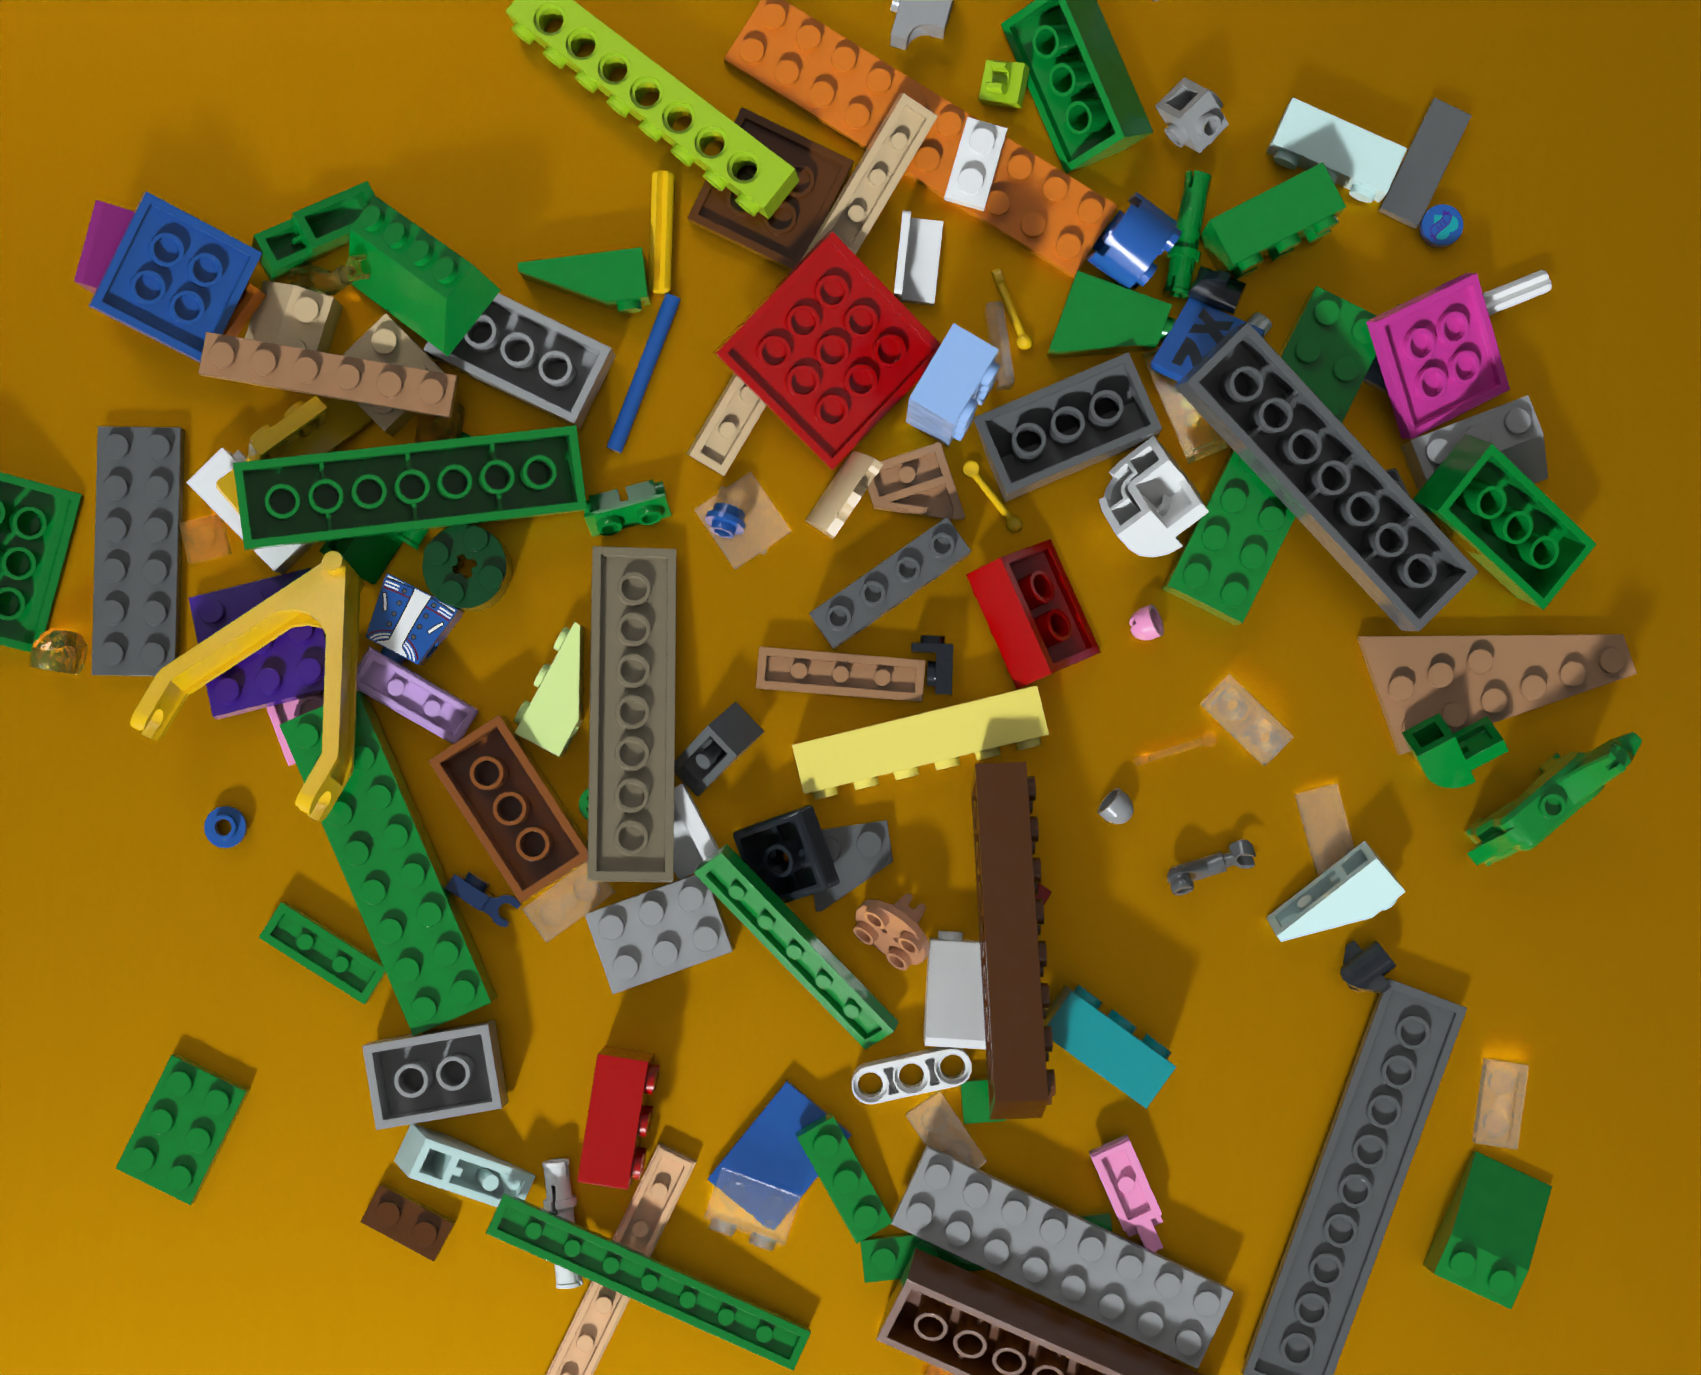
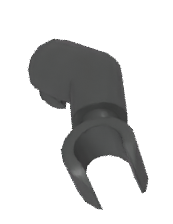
[1167,839,1256,896]

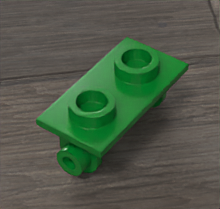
[583,479,672,537]

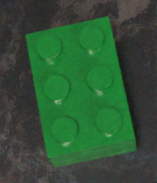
[1200,162,1346,280]

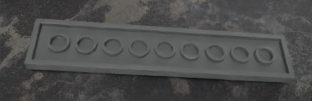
[1241,977,1467,1375]

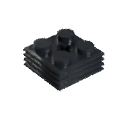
[733,805,839,903]

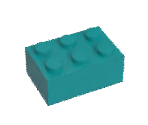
[1043,984,1176,1109]

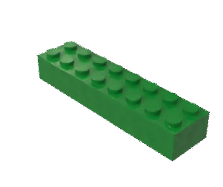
[1162,286,1377,626]
[233,425,587,551]
[279,691,497,1036]

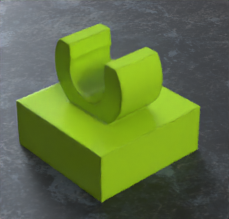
[978,59,1030,108]

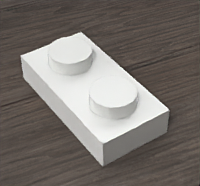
[944,117,1008,211]

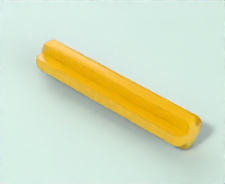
[648,170,675,294]

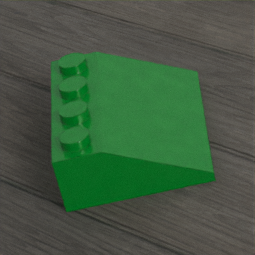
[0,472,82,654]

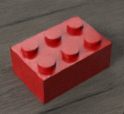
[577,1045,660,1190]

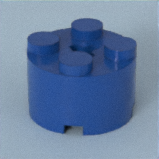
[1087,192,1182,289]

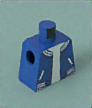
[366,573,464,666]

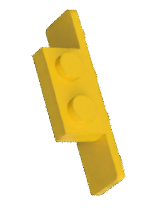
[216,395,372,515]

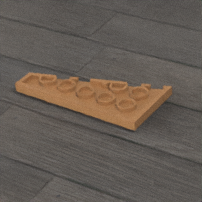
[1357,634,1637,755]

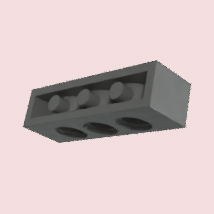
[809,517,971,650]

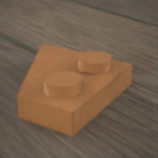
[867,442,966,521]

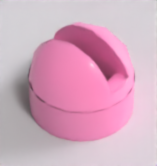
[1129,604,1164,641]

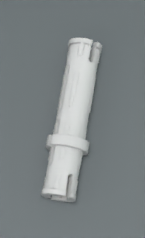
[542,1158,583,1289]

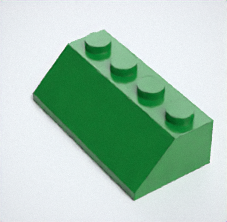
[1001,0,1154,174]
[348,196,501,356]

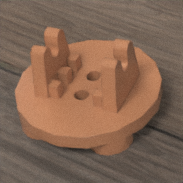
[853,893,930,970]

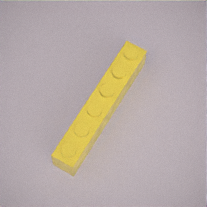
[792,686,1049,800]

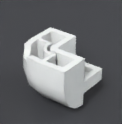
[1099,435,1209,558]

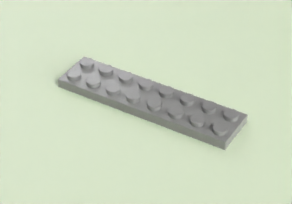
[891,1145,1234,1369]

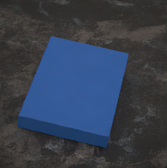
[707,1080,852,1232]

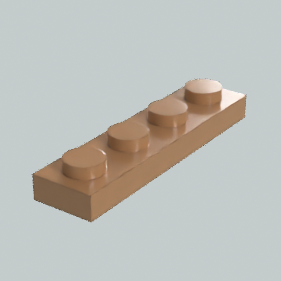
[756,647,926,702]

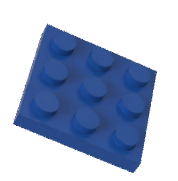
[88,191,262,363]

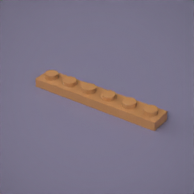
[199,332,459,419]

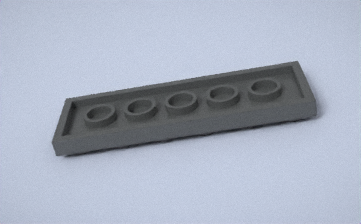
[91,426,185,676]

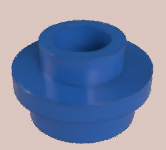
[705,503,746,538]
[204,806,247,848]

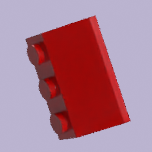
[966,539,1101,689]

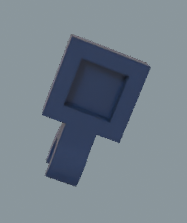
[445,871,523,927]

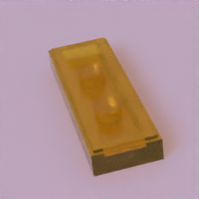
[1142,346,1228,464]

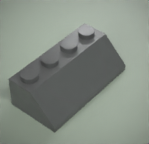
[974,352,1162,502]

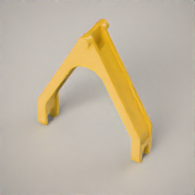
[130,551,364,822]

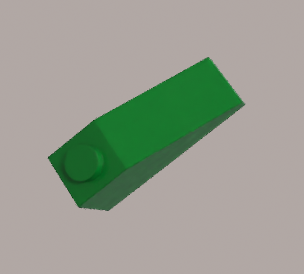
[517,247,651,314]

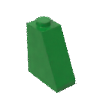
[1046,271,1175,358]

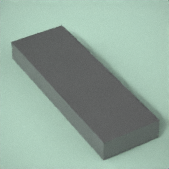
[1378,97,1472,229]

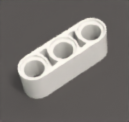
[852,1047,972,1104]

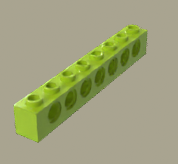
[506,0,800,219]

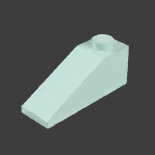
[1266,841,1406,942]
[394,1124,536,1207]

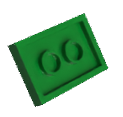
[116,1053,250,1205]

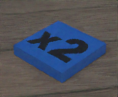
[1151,297,1265,382]

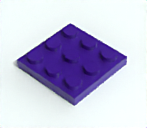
[189,568,326,720]

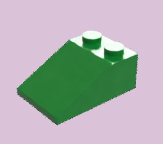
[1423,1150,1552,1309]

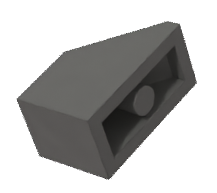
[674,701,765,797]

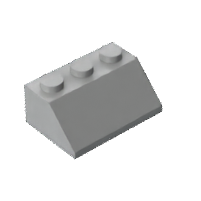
[1400,395,1548,522]

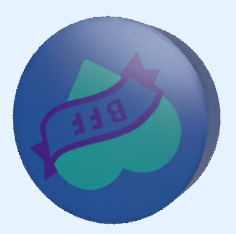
[1419,204,1463,248]

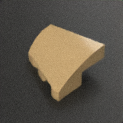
[805,451,884,539]

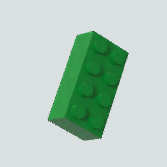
[1412,434,1596,610]

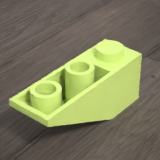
[514,622,584,757]

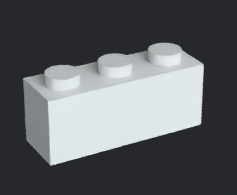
[186,448,316,574]

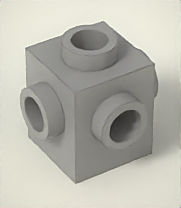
[1155,77,1229,153]

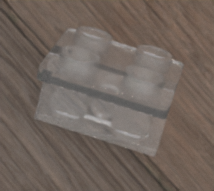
[703,1167,801,1251]

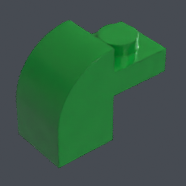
[1402,713,1509,788]

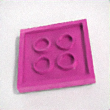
[1366,273,1510,439]

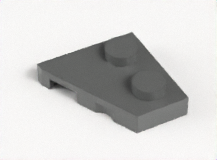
[813,820,893,912]

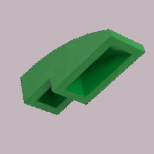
[252,181,375,282]

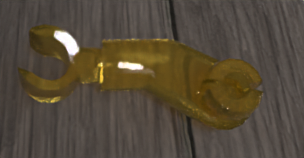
[288,254,370,296]

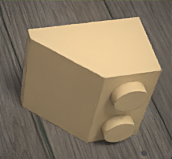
[245,280,343,353]

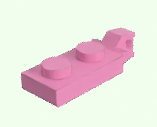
[1088,1135,1163,1252]

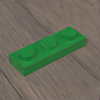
[258,901,386,1005]
[795,1113,891,1244]

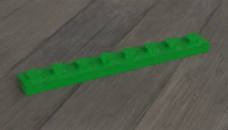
[486,1191,811,1371]

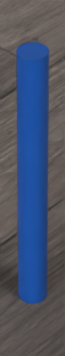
[606,293,681,453]

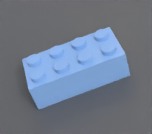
[906,323,1001,447]

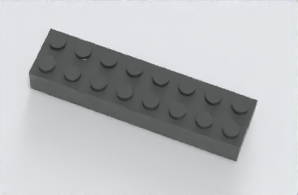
[1174,322,1479,631]

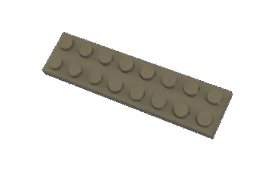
[587,546,676,883]

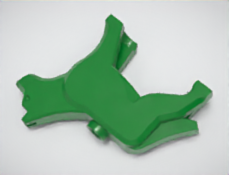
[1464,732,1642,866]

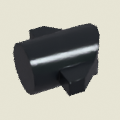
[1188,265,1247,315]
[1340,940,1397,993]

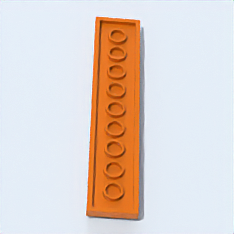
[724,0,1118,279]

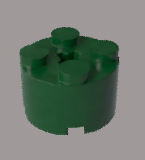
[422,524,513,612]

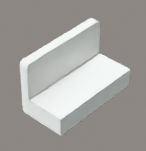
[894,210,944,306]
[674,784,719,879]

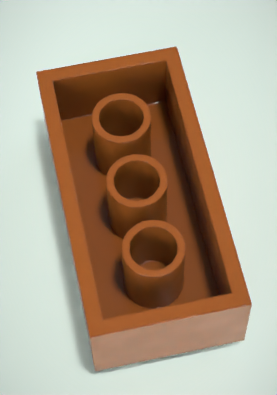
[428,715,588,903]

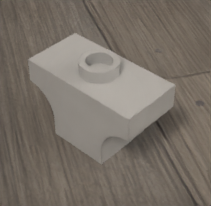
[890,0,954,50]

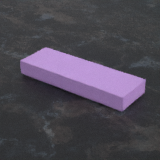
[357,646,479,744]

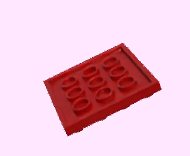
[713,231,941,470]

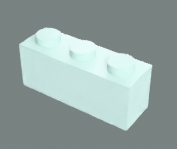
[1266,98,1407,203]

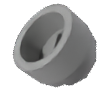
[1097,788,1134,824]

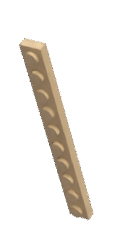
[686,93,938,476]

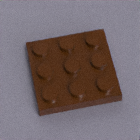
[687,107,854,271]

